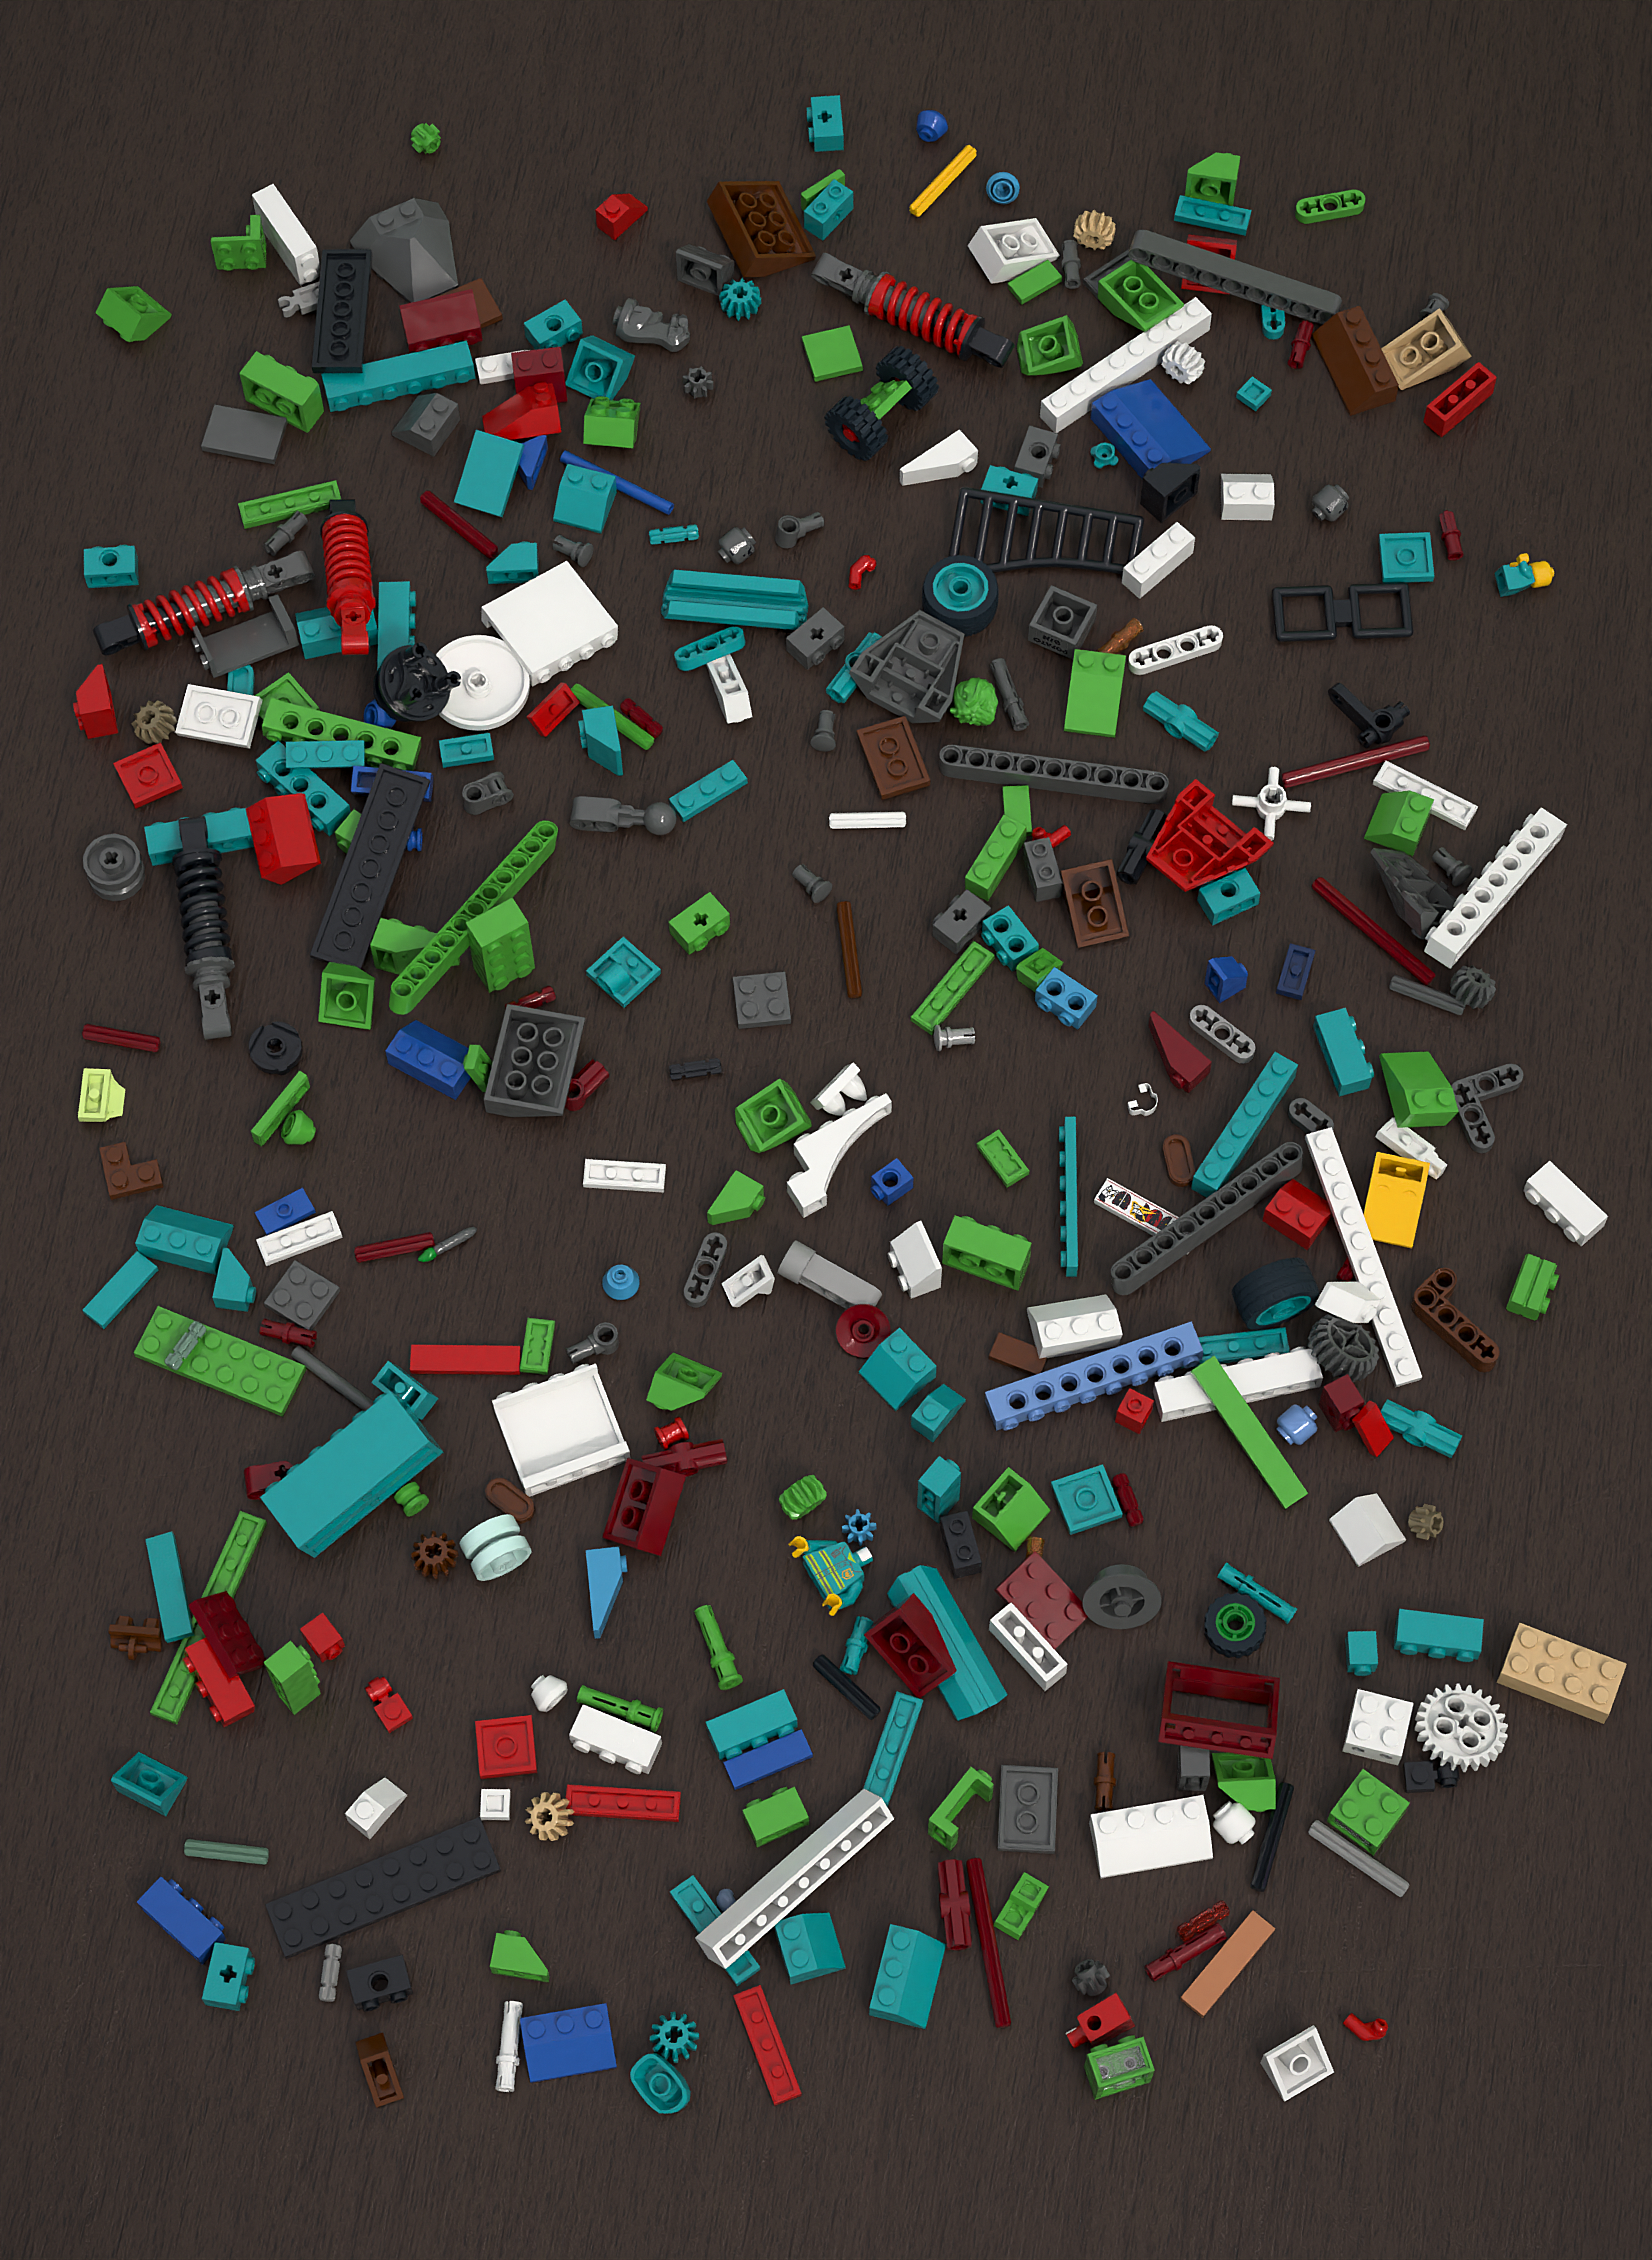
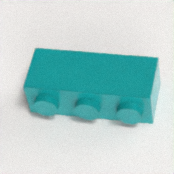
[1313,1008,1374,1097]
[917,1456,961,1524]
[1394,1609,1484,1662]
[706,1689,798,1760]

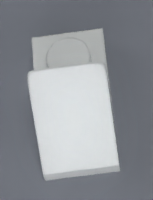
[721,1255,775,1307]

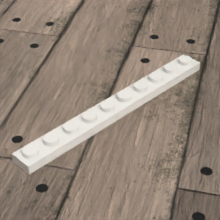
[1305,1127,1422,1387]

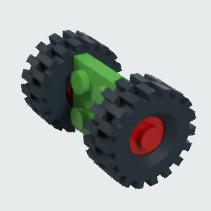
[824,346,939,461]

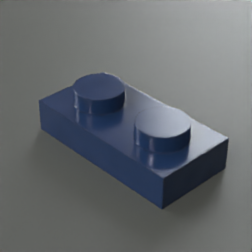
[1276,943,1316,1000]

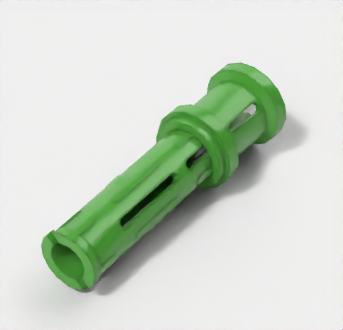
[694,1605,743,1690]
[577,1685,663,1732]

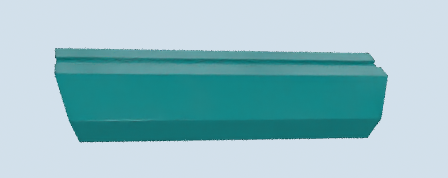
[661,570,808,630]
[887,1565,1008,1720]

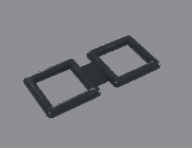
[1272,583,1413,642]

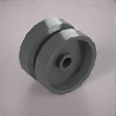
[83,834,145,901]

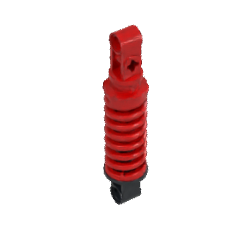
[320,499,376,655]

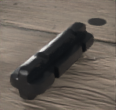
[669,1058,722,1080]

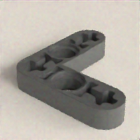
[1451,1064,1523,1153]

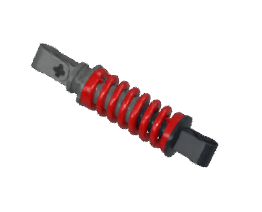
[811,253,1015,368]
[93,551,315,655]

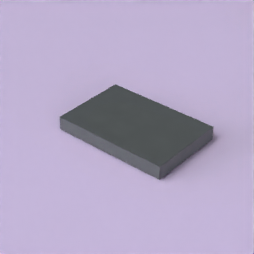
[201,404,288,464]
[997,1765,1058,1854]

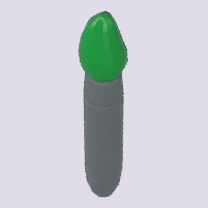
[418,1227,477,1262]

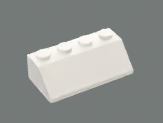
[1089,1795,1213,1878]

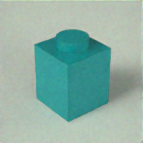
[1345,1631,1378,1676]

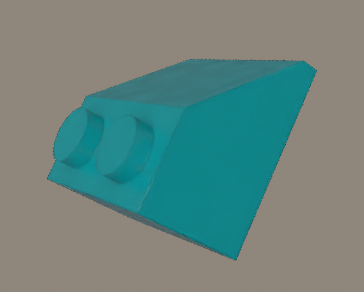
[565,335,635,400]
[553,464,617,534]
[578,705,623,776]
[859,1327,937,1412]
[774,1913,846,1985]

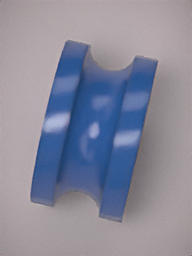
[407,828,423,851]

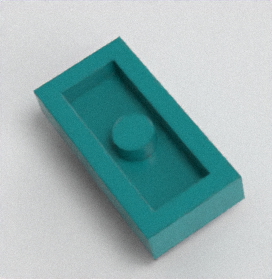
[439,733,494,768]

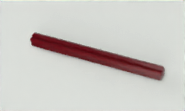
[1281,736,1430,788]
[1311,877,1435,985]
[966,1858,1011,2028]

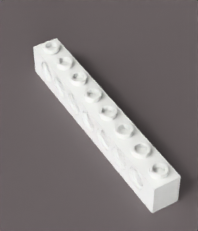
[1424,808,1567,969]

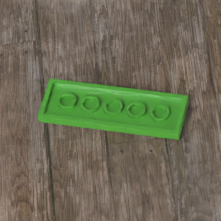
[134,1306,306,1417]

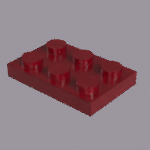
[994,1551,1088,1650]
[188,1591,266,1678]

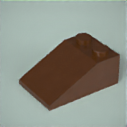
[1059,859,1129,948]

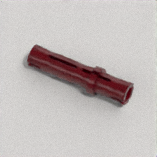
[1144,1922,1227,1982]

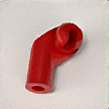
[1032,825,1071,848]

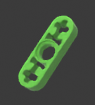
[1295,190,1365,224]

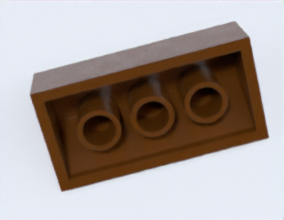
[1311,306,1399,416]

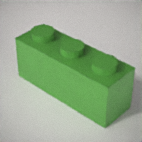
[965,815,1027,901]

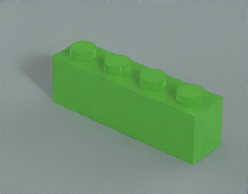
[263,1641,321,1715]

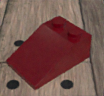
[864,1593,957,1699]

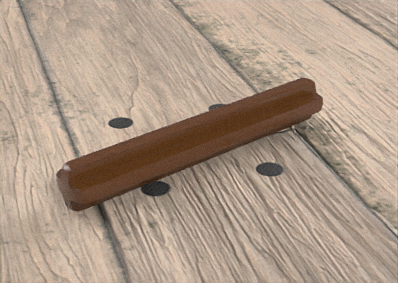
[837,901,862,999]

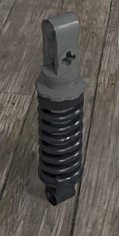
[172,816,235,1040]

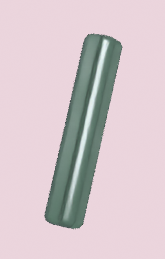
[184,1839,269,1865]

